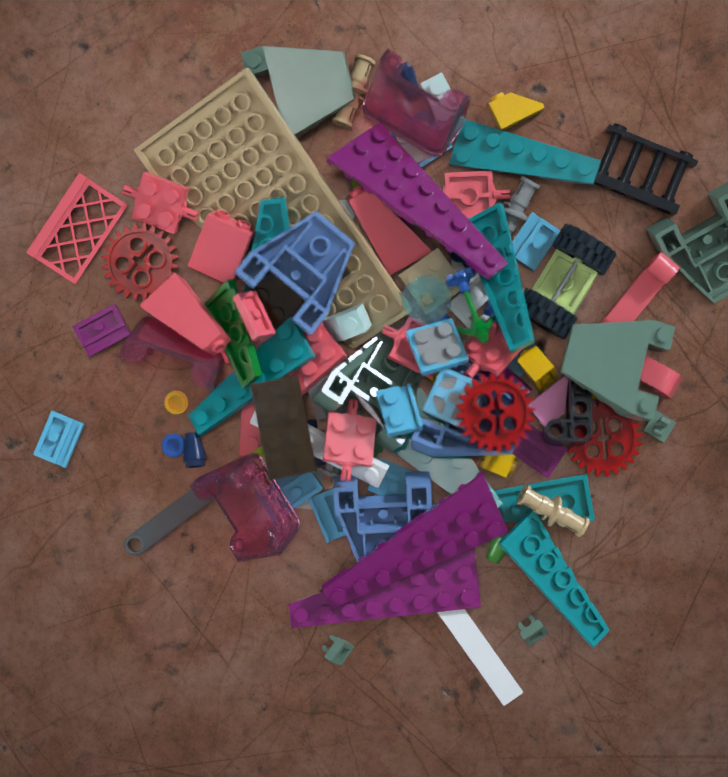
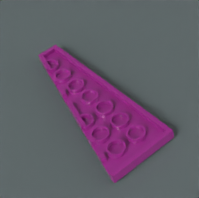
[326,123,508,280]
[321,471,509,609]
[288,548,481,628]

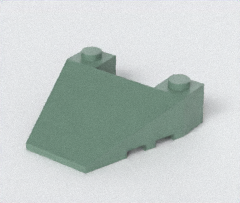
[241,46,355,140]
[646,182,728,304]
[560,320,675,422]
[312,332,421,452]

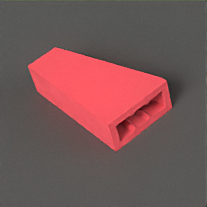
[346,185,431,275]
[140,273,231,356]

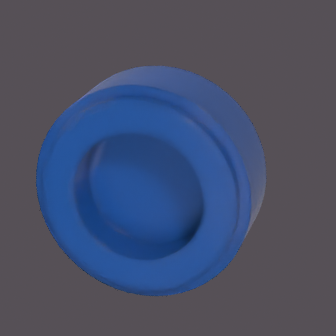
[161,433,185,457]

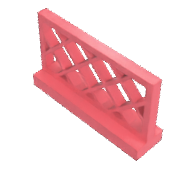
[26,173,128,284]

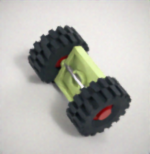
[523,224,617,340]

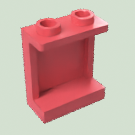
[188,209,256,283]
[221,291,276,363]

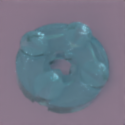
[402,275,451,324]

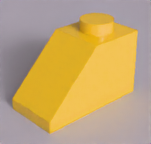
[487,92,545,131]
[517,345,559,394]
[479,454,518,478]

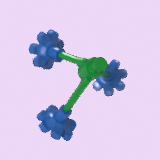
[429,268,498,343]

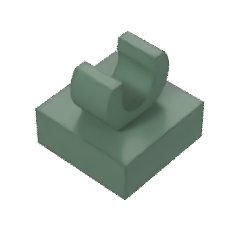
[643,410,677,443]
[518,615,549,647]
[322,635,355,666]

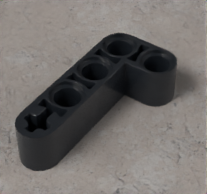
[542,377,592,447]

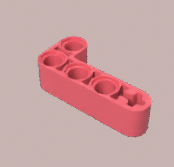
[600,252,680,323]
[640,356,683,400]

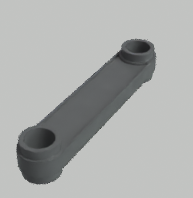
[124,476,223,555]

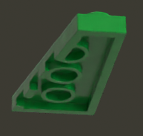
[204,279,262,388]

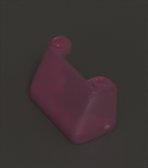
[363,49,471,156]
[118,317,225,390]
[190,453,300,562]

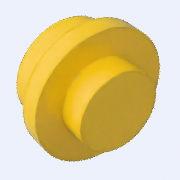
[164,391,189,414]

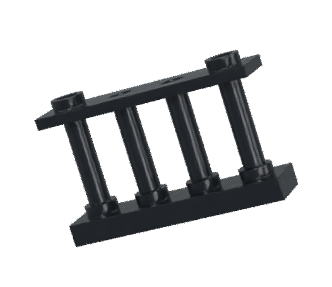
[594,123,698,216]

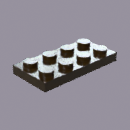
[246,265,351,330]
[250,375,317,480]

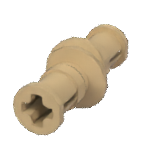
[332,54,376,129]
[517,485,590,537]

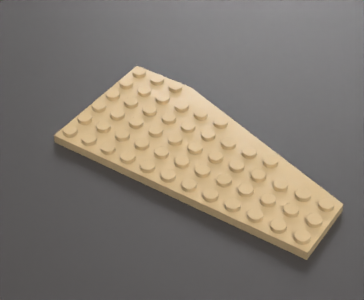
[134,67,413,349]

